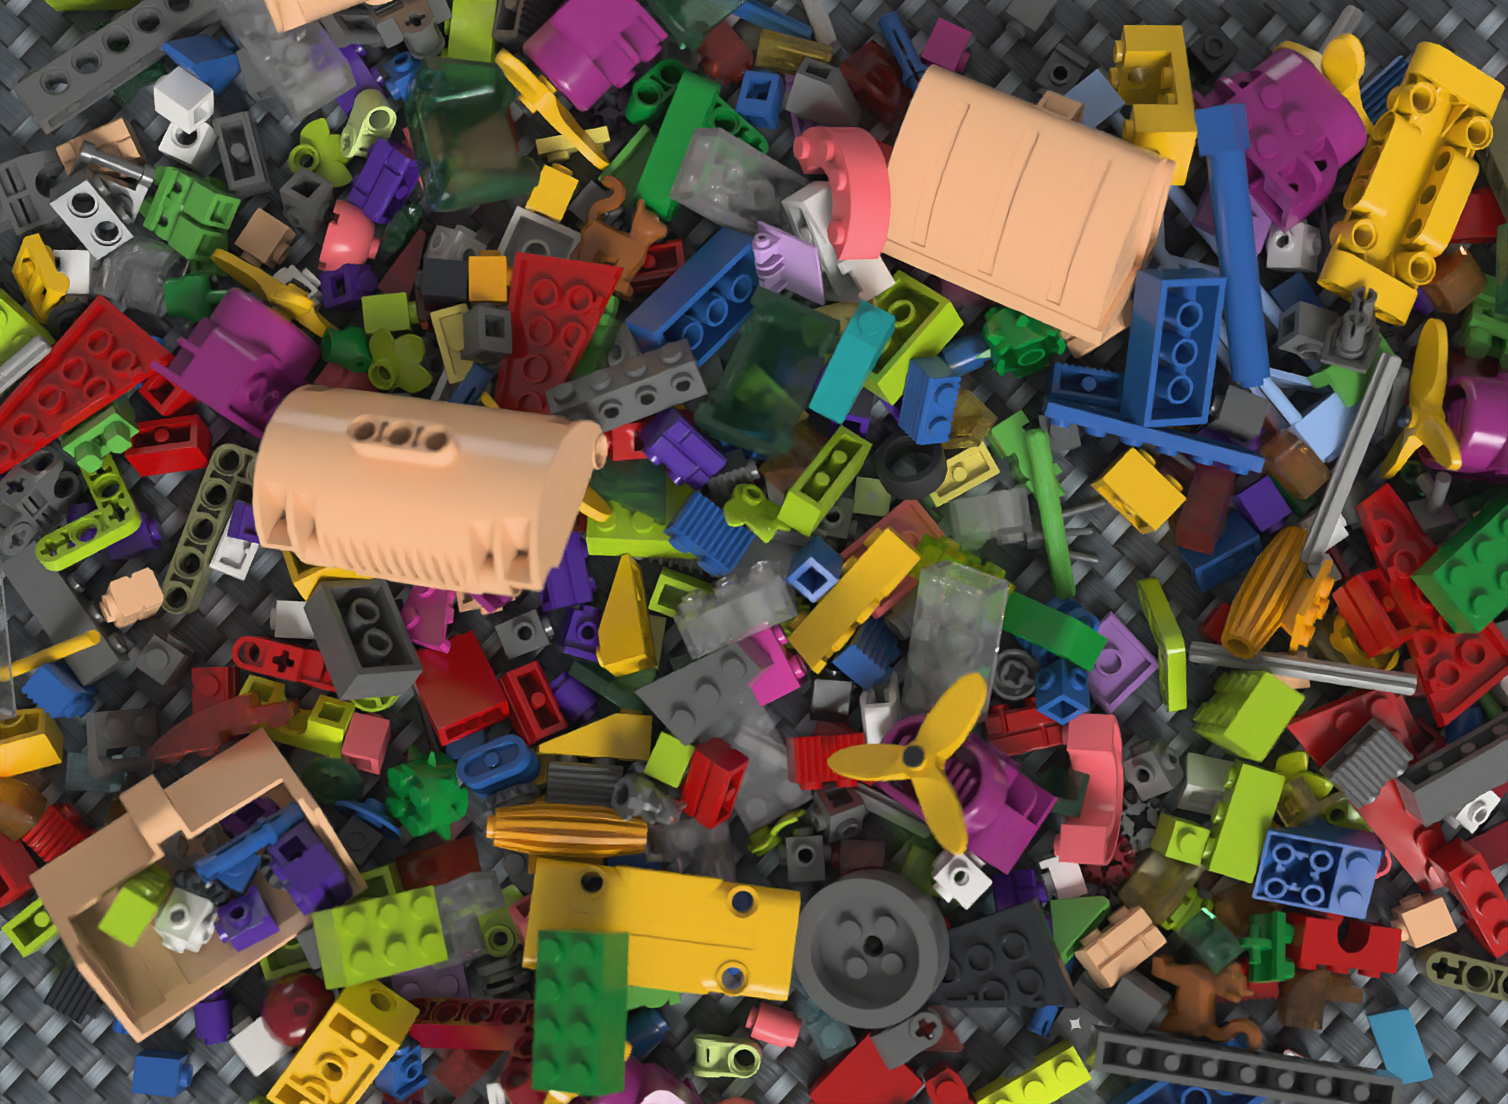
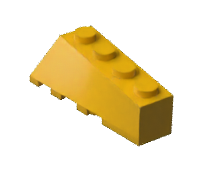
[787,525,922,674]
[0,708,64,779]

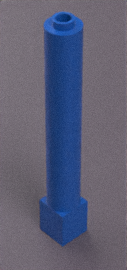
[1194,103,1271,388]

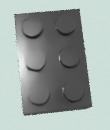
[303,579,423,700]

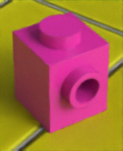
[920,18,972,74]

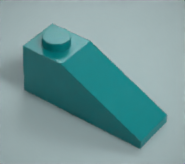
[809,300,895,425]

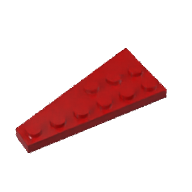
[494,252,624,415]
[0,294,175,475]
[1355,483,1508,728]
[1286,688,1447,893]

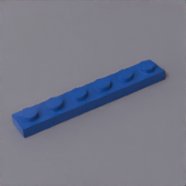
[1041,395,1265,475]

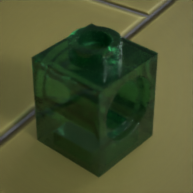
[1176,908,1244,975]

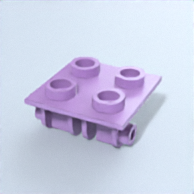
[752,221,825,305]

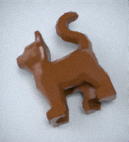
[569,175,667,302]
[1150,954,1262,1051]

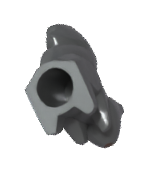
[611,772,687,825]

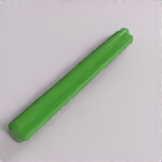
[1026,428,1076,600]

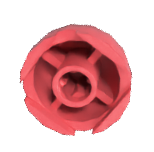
[318,199,381,271]

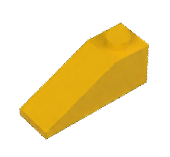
[596,554,657,677]
[535,708,652,762]

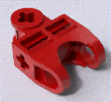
[232,636,336,692]

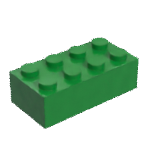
[1410,486,1508,633]
[532,928,629,1096]

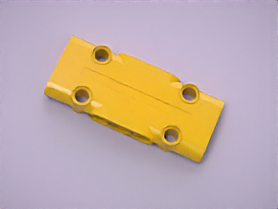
[1317,42,1505,326]
[522,857,801,1001]

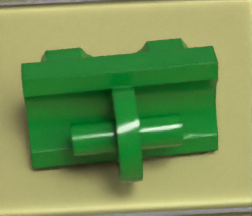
[1238,911,1294,984]

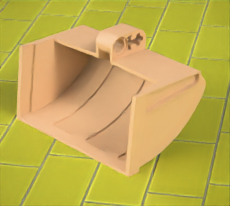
[882,64,1176,346]
[29,727,368,1043]

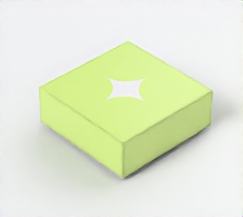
[853,477,891,517]

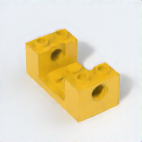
[1108,25,1197,186]
[266,979,420,1104]

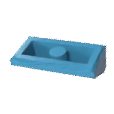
[1366,1003,1433,1084]

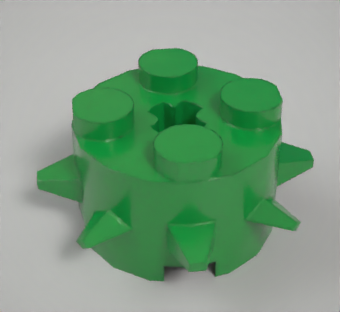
[976,306,1066,378]
[385,744,468,841]

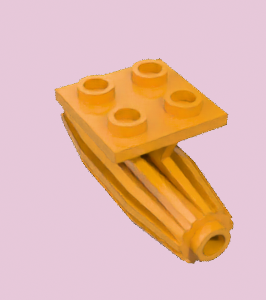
[1221,526,1335,659]
[486,800,647,878]

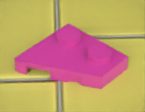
[400,585,456,654]

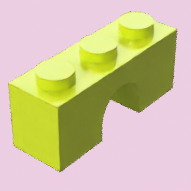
[235,675,356,759]
[972,1039,1092,1104]

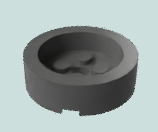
[793,869,950,1028]

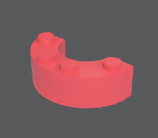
[793,127,891,260]
[1054,713,1124,865]

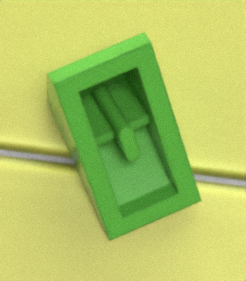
[1050,896,1111,966]

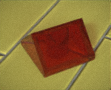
[839,39,920,128]

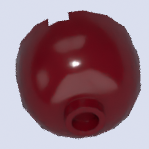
[260,971,335,1048]

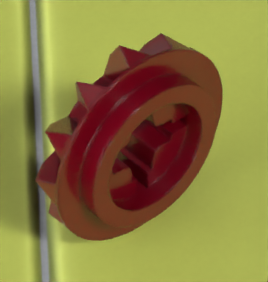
[1079,833,1135,888]

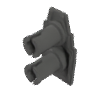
[1320,286,1382,373]

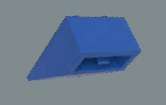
[1251,826,1382,919]

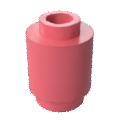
[745,1001,802,1048]

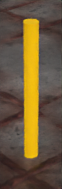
[0,629,101,683]

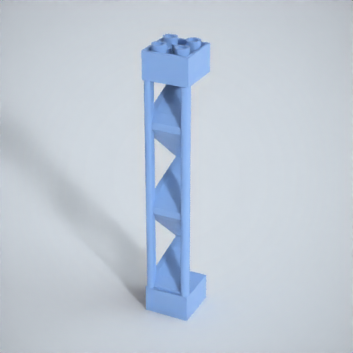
[1064,69,1362,467]

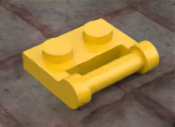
[12,233,70,324]

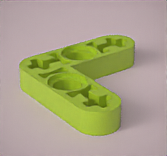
[35,452,142,571]
[1137,576,1187,713]

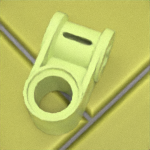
[340,89,397,158]
[691,1034,762,1078]

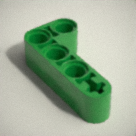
[624,58,768,178]
[633,71,721,223]
[962,576,1108,673]

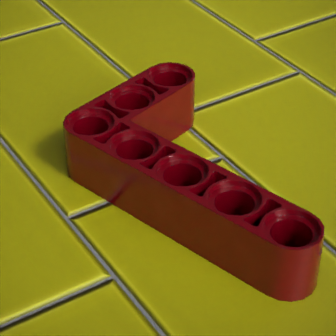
[407,997,549,1104]

